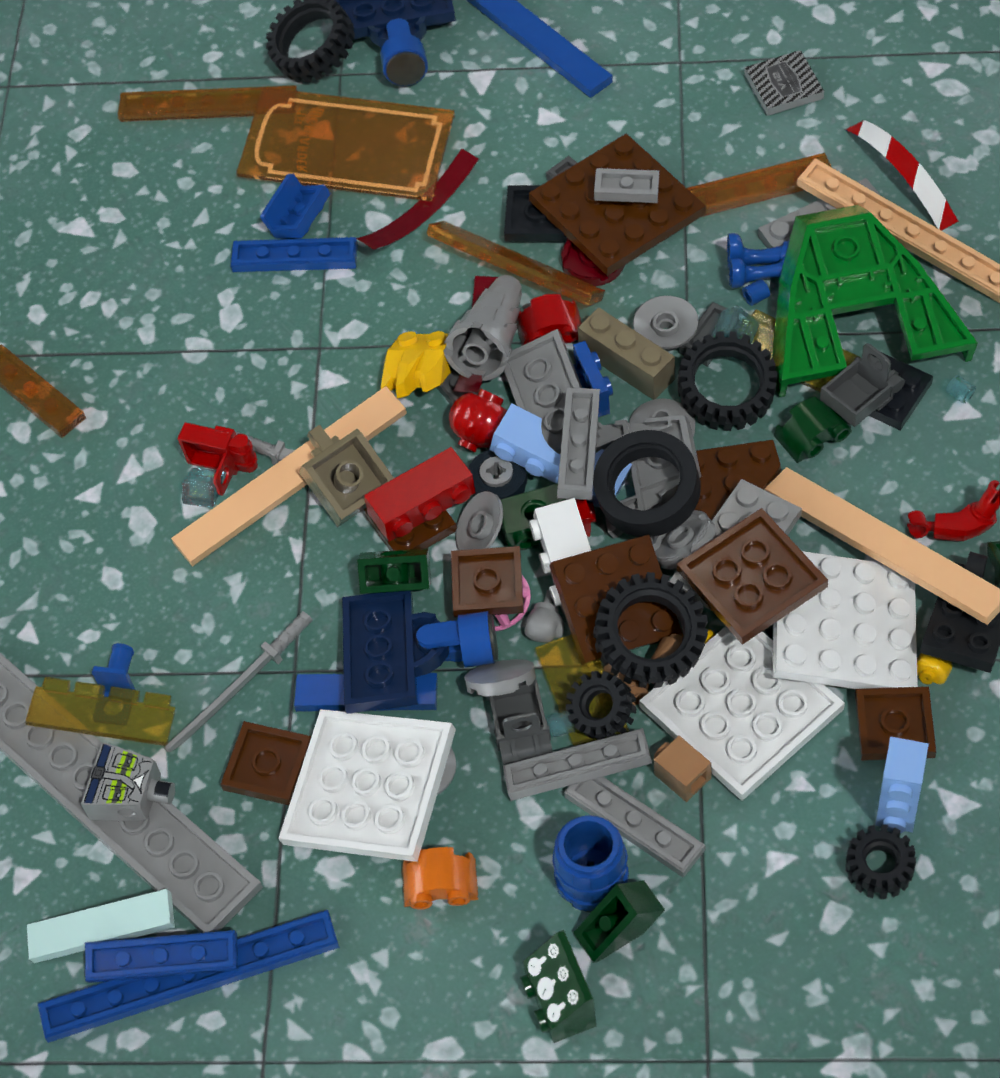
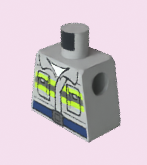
[81,742,175,821]

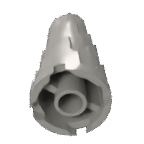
[444,275,522,381]

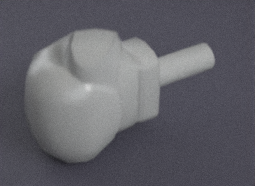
[525,589,564,643]

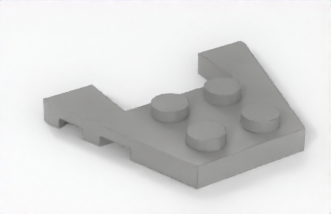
[596,415,701,539]

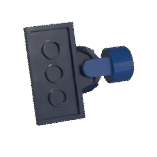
[335,0,456,86]
[342,590,498,714]

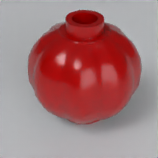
[449,389,507,453]

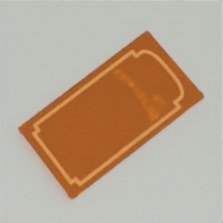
[236,87,455,201]

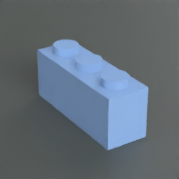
[875,736,929,833]

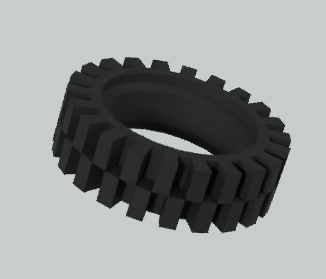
[593,572,708,688]

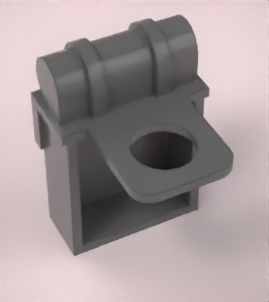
[820,343,905,427]
[489,680,552,764]

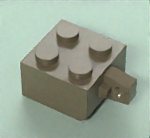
[299,425,394,527]

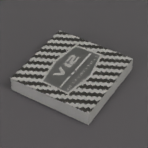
[744,50,824,116]

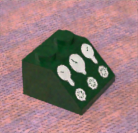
[520,930,596,1043]

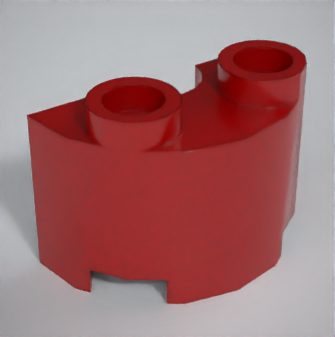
[516,294,582,346]

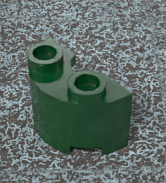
[774,396,852,463]

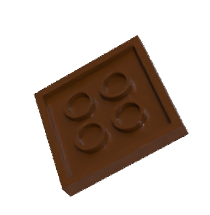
[677,508,828,645]
[549,535,682,665]

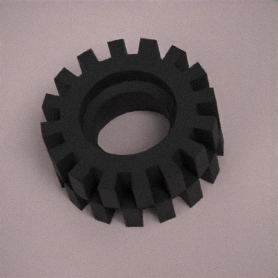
[565,671,637,740]
[846,824,916,899]

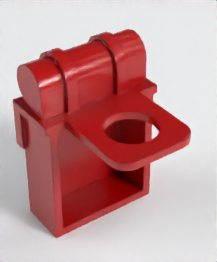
[177,422,258,496]

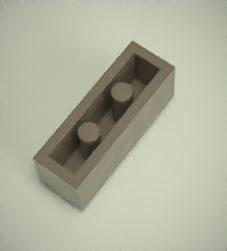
[578,307,675,400]

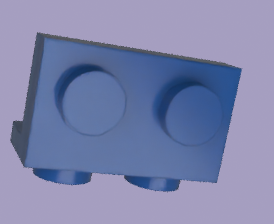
[260,174,331,239]
[573,341,613,417]

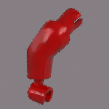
[907,480,1000,541]

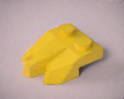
[381,331,451,398]

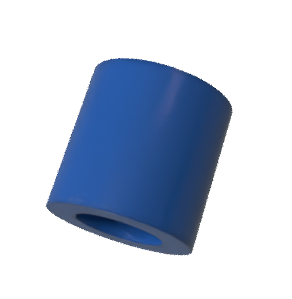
[742,279,770,306]

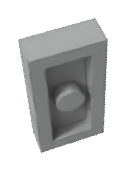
[594,168,659,203]

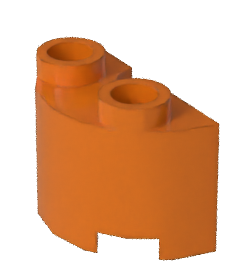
[402,847,478,909]

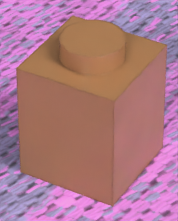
[654,736,711,802]

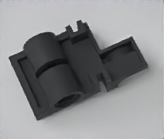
[920,551,1000,673]

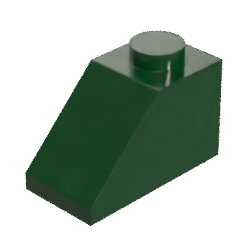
[573,880,665,963]

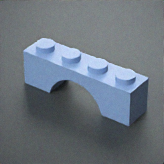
[489,403,632,507]

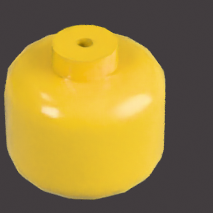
[917,653,953,685]

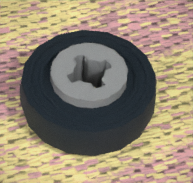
[469,450,527,500]

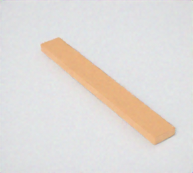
[797,158,1000,303]
[171,386,407,567]
[765,467,1000,625]

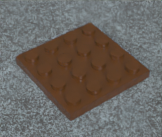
[529,133,706,276]

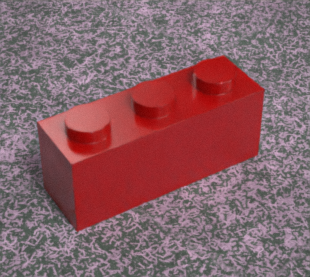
[364,447,475,542]

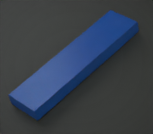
[231,237,358,272]
[294,673,438,711]
[85,930,238,983]

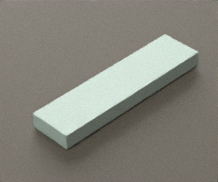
[27,889,175,963]

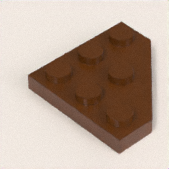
[695,440,781,520]

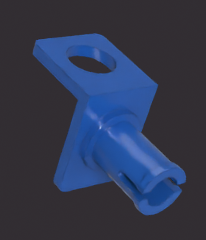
[92,643,136,727]

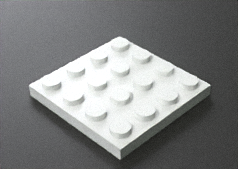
[773,551,918,689]
[639,626,845,801]
[278,709,456,862]

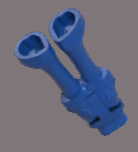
[727,233,789,288]

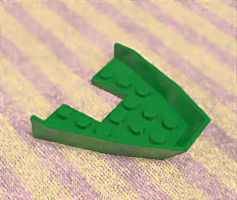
[772,205,978,397]

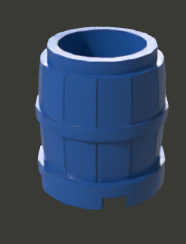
[552,815,629,912]

